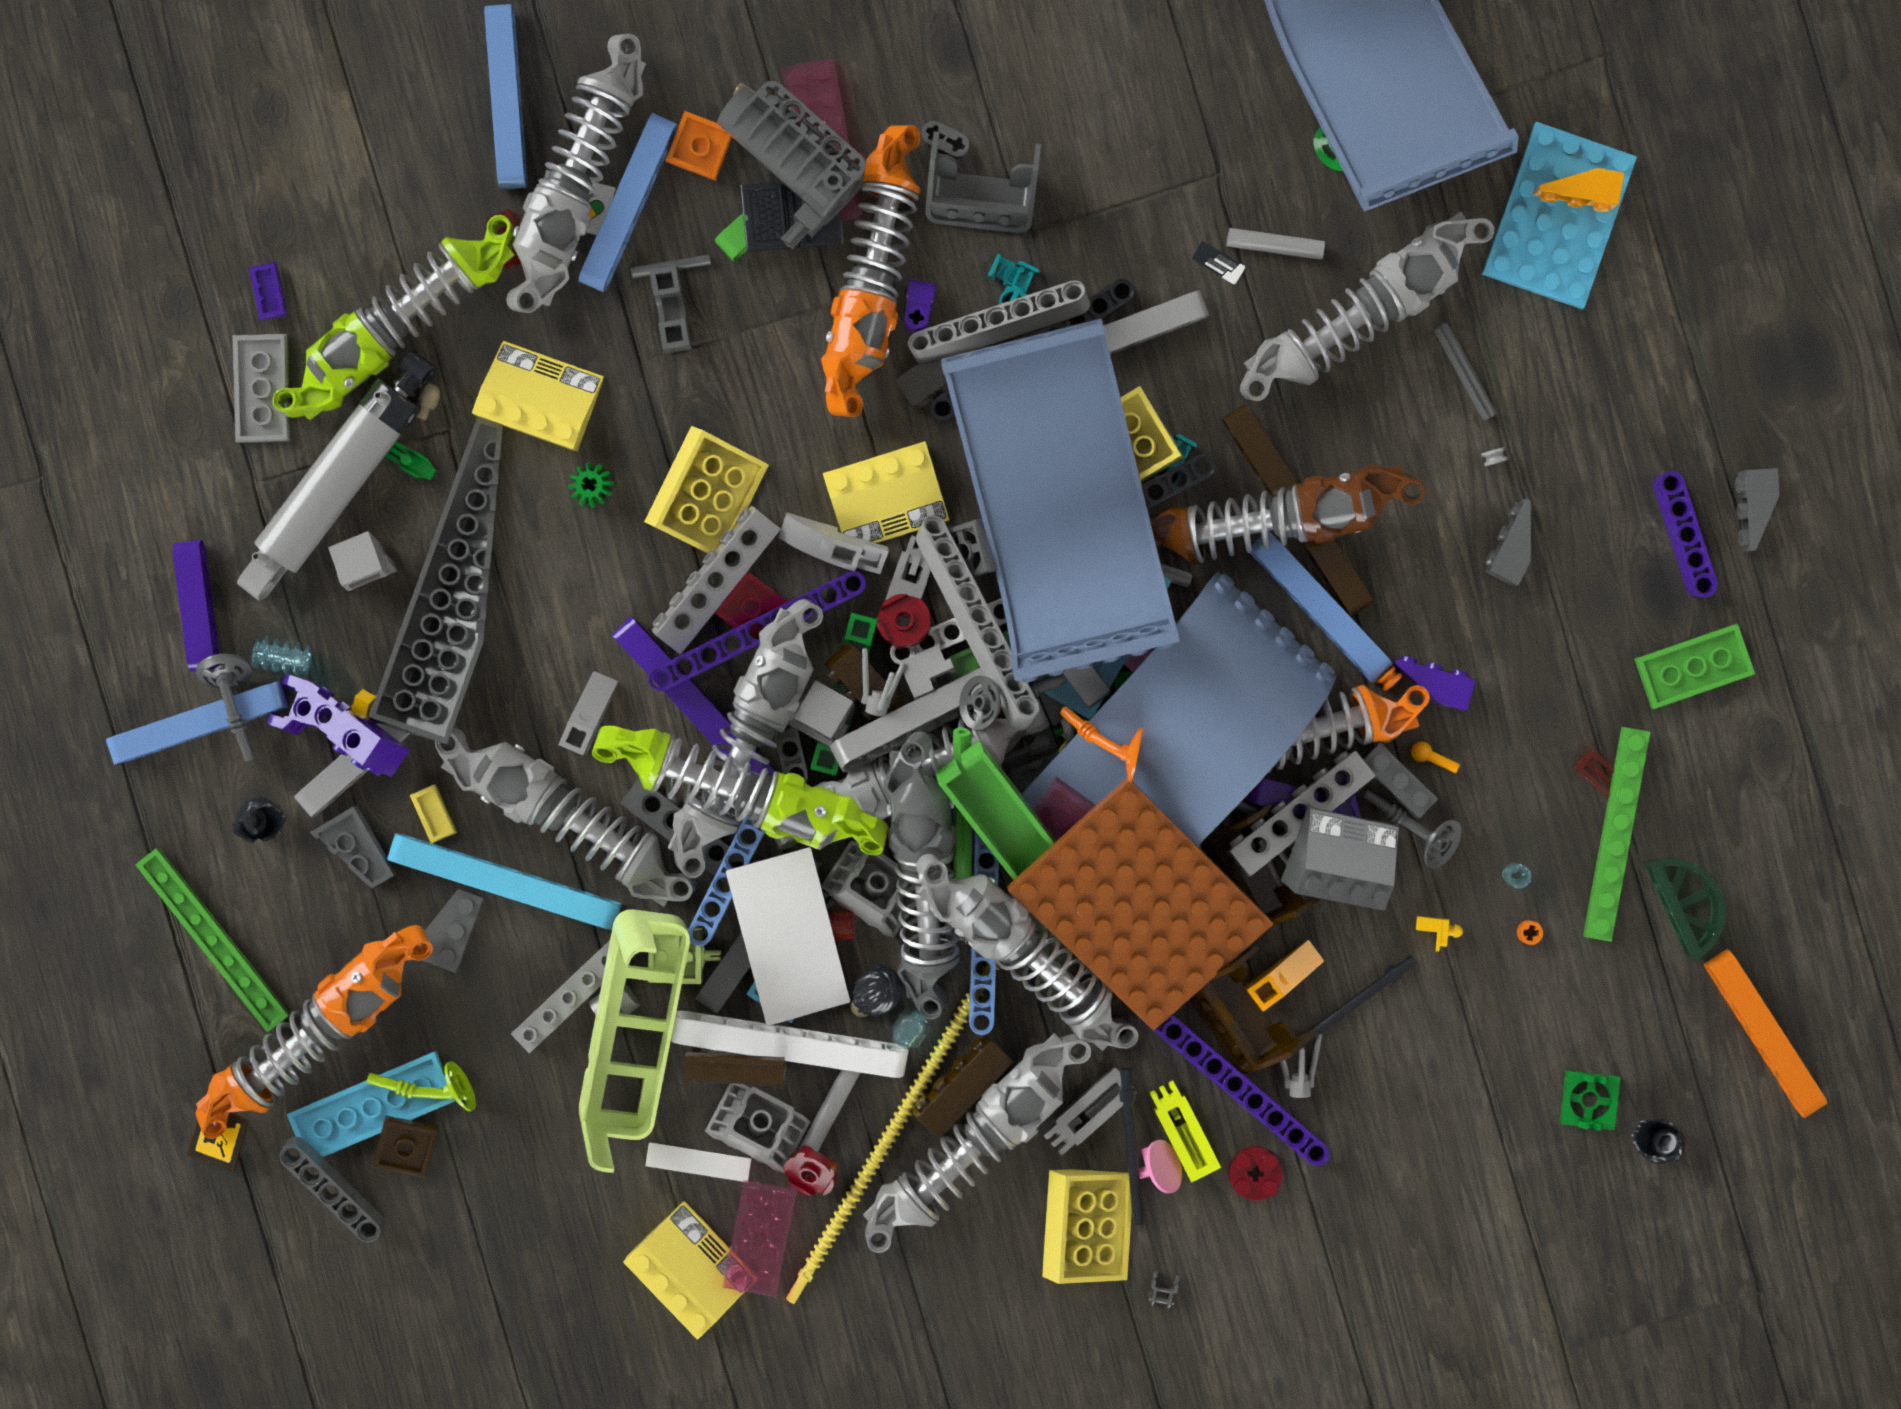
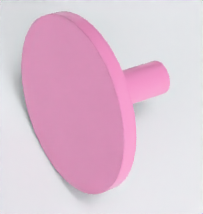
[1139,1140,1182,1193]

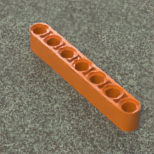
[1704,949,1827,1118]

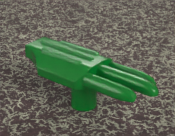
[385,441,437,481]

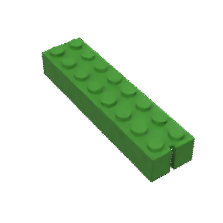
[935,741,1057,880]

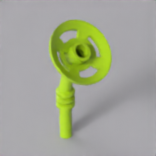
[367,1061,476,1111]

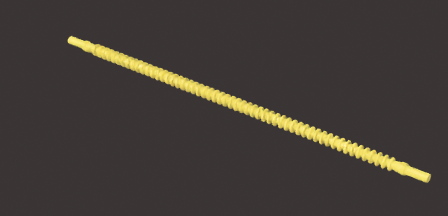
[786,910,1032,1304]

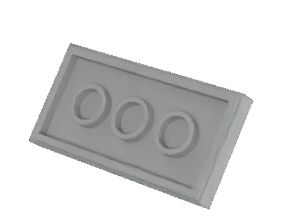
[233,334,291,443]

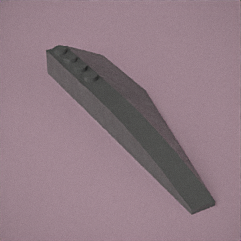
[368,416,503,744]

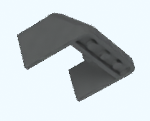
[925,132,1041,233]

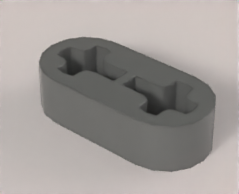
[922,121,969,159]

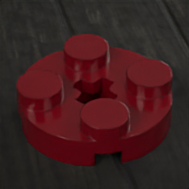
[877,594,931,649]
[783,1146,838,1196]
[1228,1146,1283,1201]

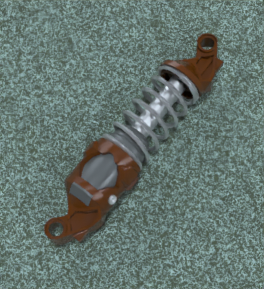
[1149,464,1425,565]

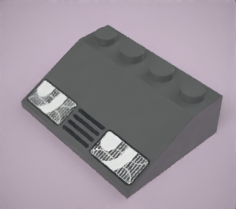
[1281,807,1399,911]

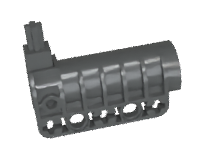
[717,81,866,250]

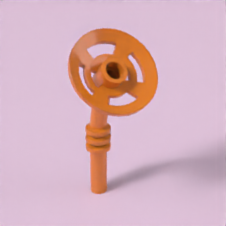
[1060,707,1144,782]

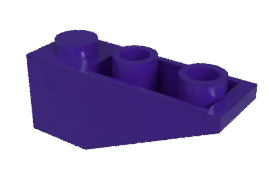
[1393,656,1475,711]

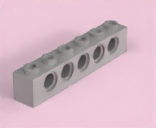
[651,506,781,655]
[1227,751,1376,877]
[511,940,610,1053]

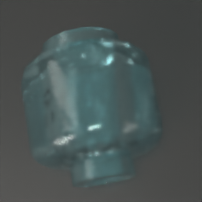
[891,1008,931,1050]

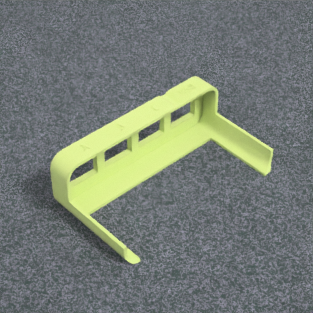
[579,909,690,1173]

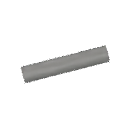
[1226,228,1325,260]
[798,1069,860,1152]

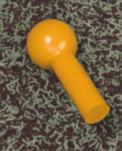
[1411,741,1460,774]

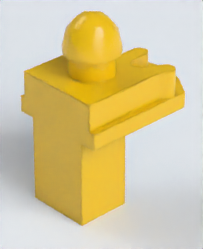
[351,689,376,719]
[1416,916,1463,952]

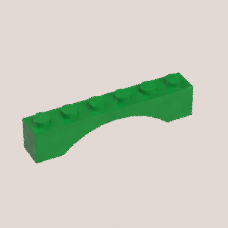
[810,613,877,776]

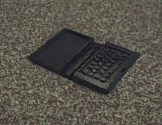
[740,182,844,251]

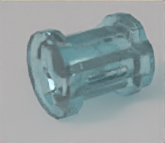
[1502,863,1531,888]

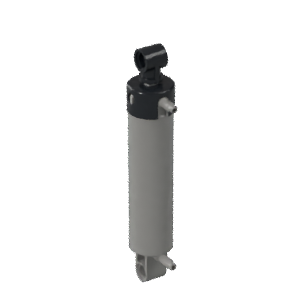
[237,351,437,601]

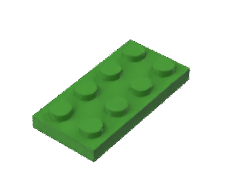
[1634,624,1755,709]

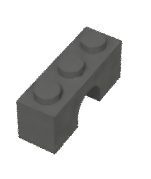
[649,265,692,354]
[1361,743,1438,818]

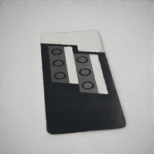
[1192,241,1245,284]

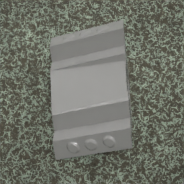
[821,841,916,938]
[705,1083,810,1173]

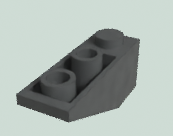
[1735,468,1780,552]
[1485,499,1531,586]

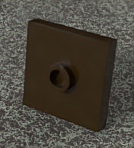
[372,1115,438,1178]

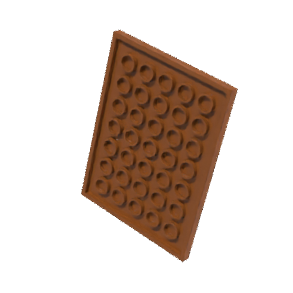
[1007,777,1273,1031]

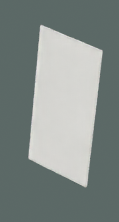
[726,847,850,1026]

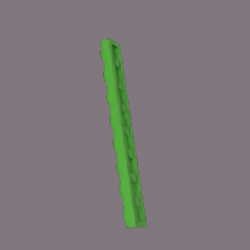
[1583,727,1650,942]
[135,848,290,1033]

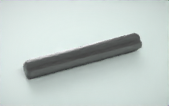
[1434,323,1496,420]

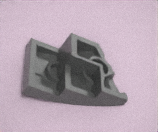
[1004,698,1059,794]

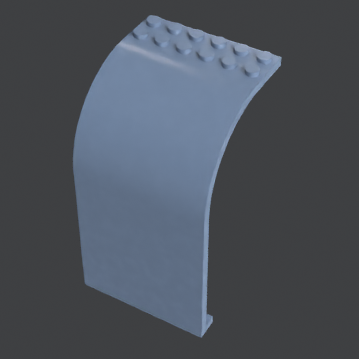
[1264,0,1519,212]
[941,319,1180,682]
[1021,571,1337,846]

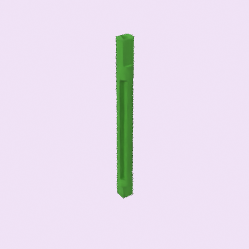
[953,727,972,879]

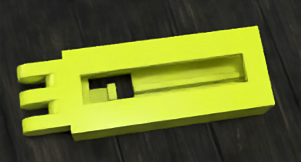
[1149,1080,1221,1183]

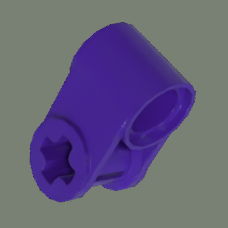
[905,279,936,333]

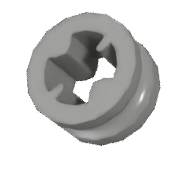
[1481,447,1508,467]

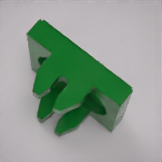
[1560,1070,1621,1131]

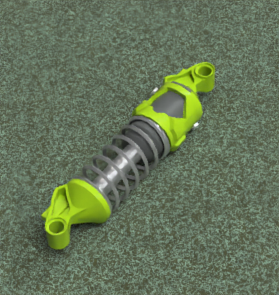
[273,215,515,420]
[592,726,889,855]

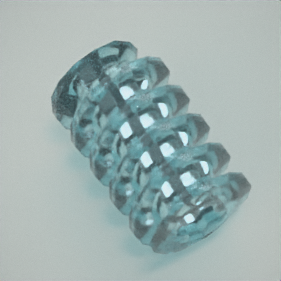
[251,636,312,677]

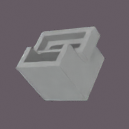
[328,531,398,591]
[899,645,959,700]
[789,680,857,748]

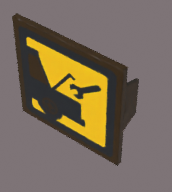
[188,1112,249,1172]

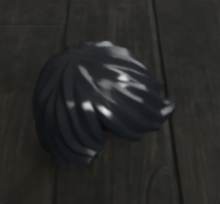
[232,797,287,843]
[852,964,904,1017]
[1631,1117,1686,1164]

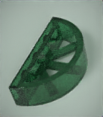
[1643,857,1726,961]

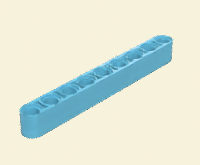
[387,833,622,930]

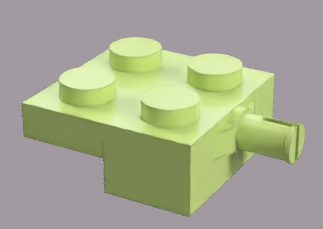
[648,928,721,984]

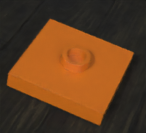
[665,111,733,181]

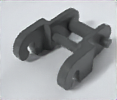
[1149,1271,1180,1309]

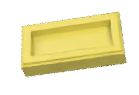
[410,784,457,844]

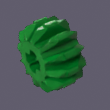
[568,462,614,508]

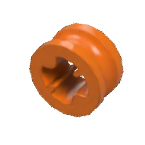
[1376,665,1403,691]
[1517,920,1543,945]

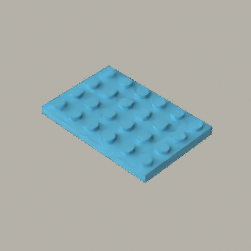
[1482,122,1637,309]

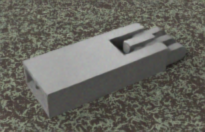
[876,535,931,628]
[1043,1066,1137,1155]

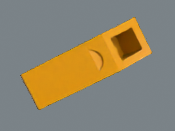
[1533,168,1624,212]
[1244,939,1324,1011]

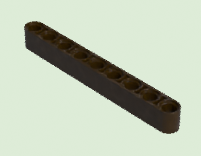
[1222,404,1373,617]

